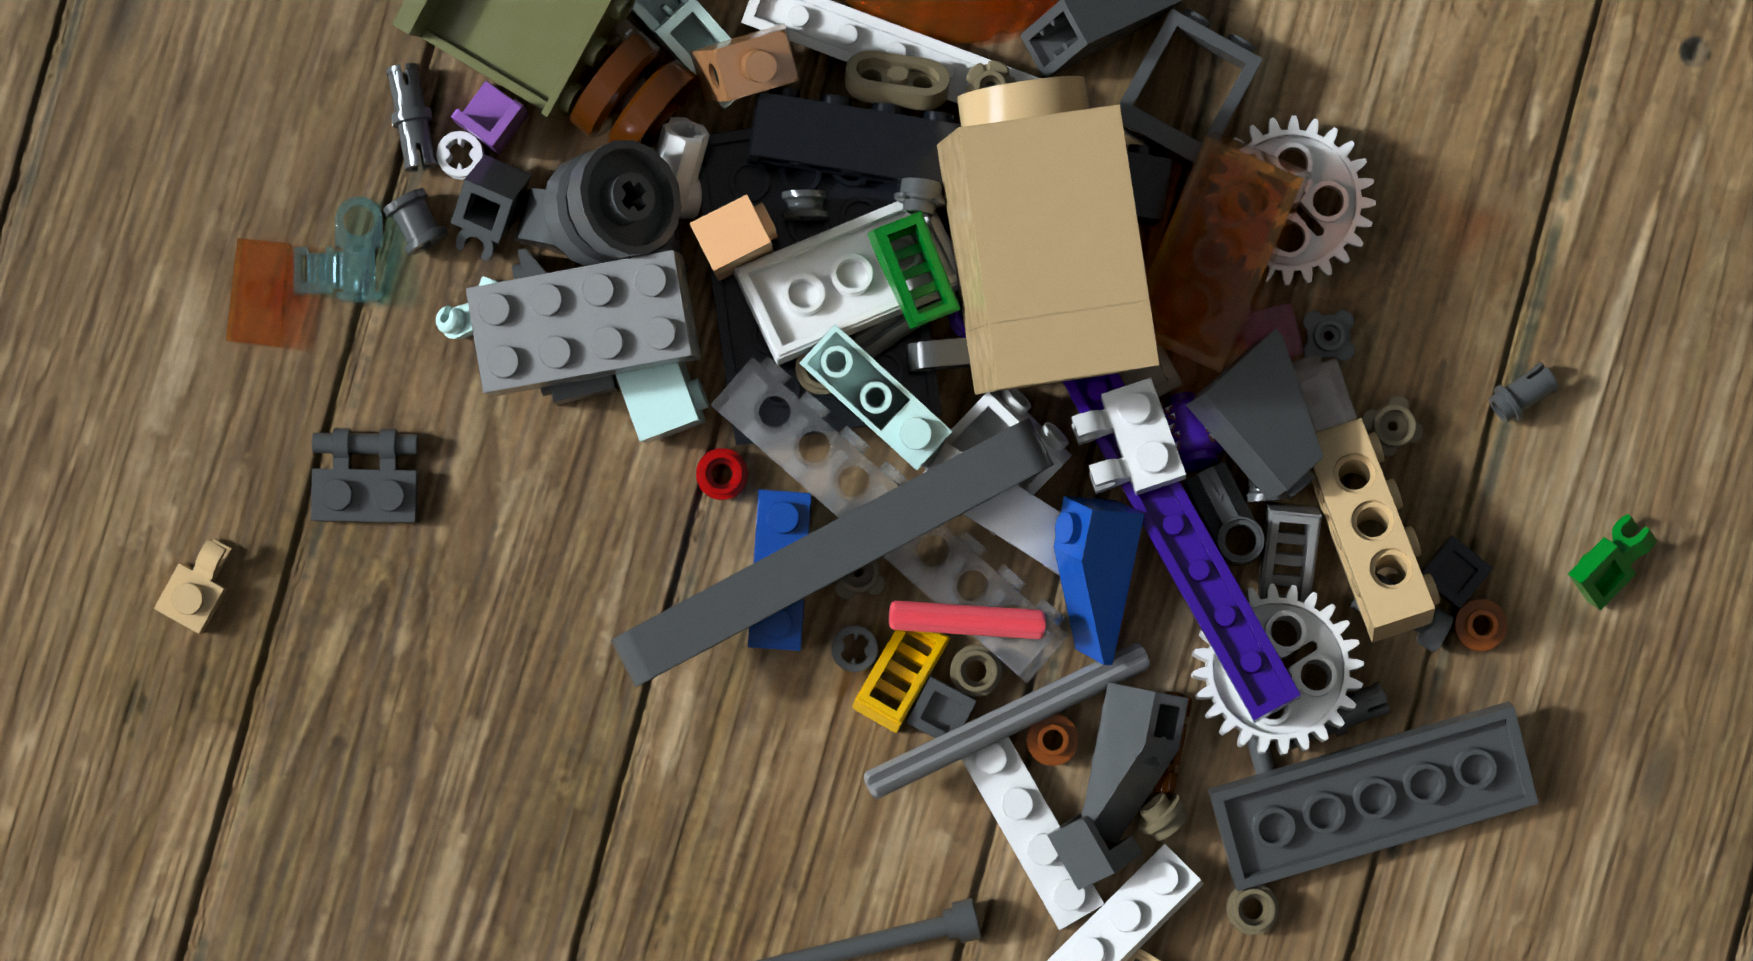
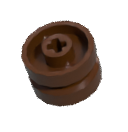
[570,31,698,148]

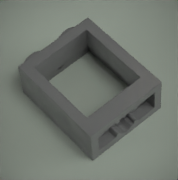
[1119,9,1263,174]

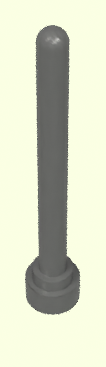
[756,898,982,961]

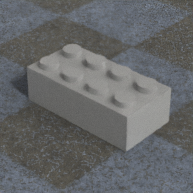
[466,250,701,396]

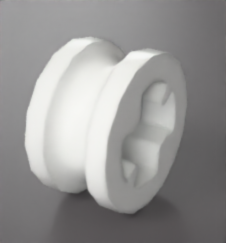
[436,131,485,181]

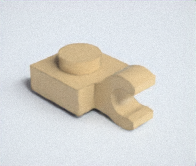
[154,538,233,634]

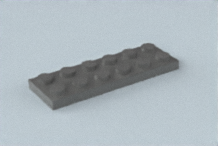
[1208,701,1539,891]

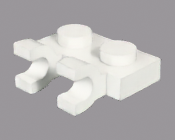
[1071,377,1186,496]

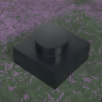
[1421,535,1493,609]

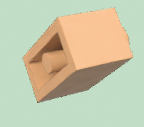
[690,194,778,282]

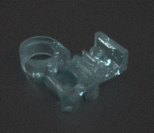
[293,197,383,303]

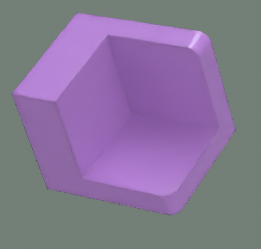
[451,81,529,155]

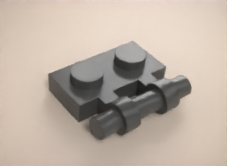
[311,428,419,523]

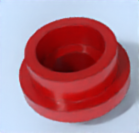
[696,448,748,500]

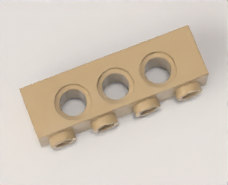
[1310,418,1440,643]

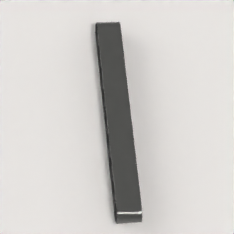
[611,418,1054,688]

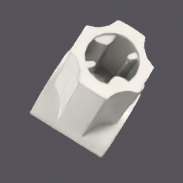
[656,117,710,219]

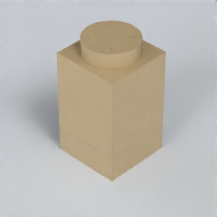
[937,76,1159,395]

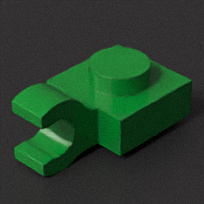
[1568,514,1657,611]

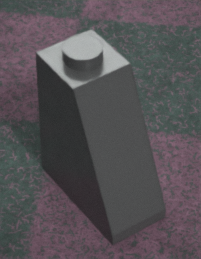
[1020,0,1183,78]
[1186,328,1323,500]

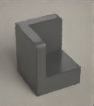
[1047,814,1142,890]

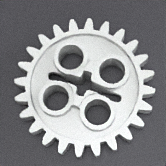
[1206,115,1376,285]
[1191,584,1364,756]

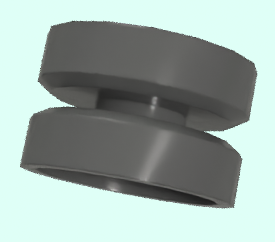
[543,140,682,266]

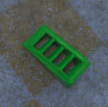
[867,211,961,329]

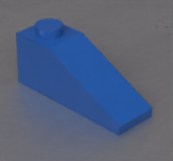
[1053,496,1144,665]

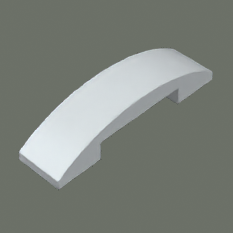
[924,442,1060,576]

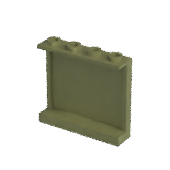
[392,0,635,120]

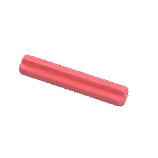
[889,600,1046,639]

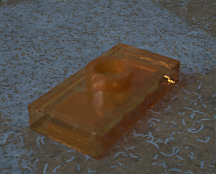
[226,238,292,348]

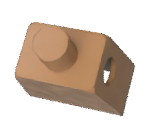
[690,24,799,102]

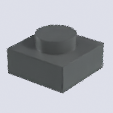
[906,675,977,738]

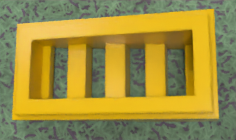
[852,630,951,733]

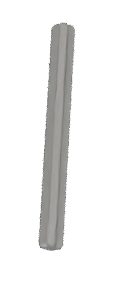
[864,643,1150,799]

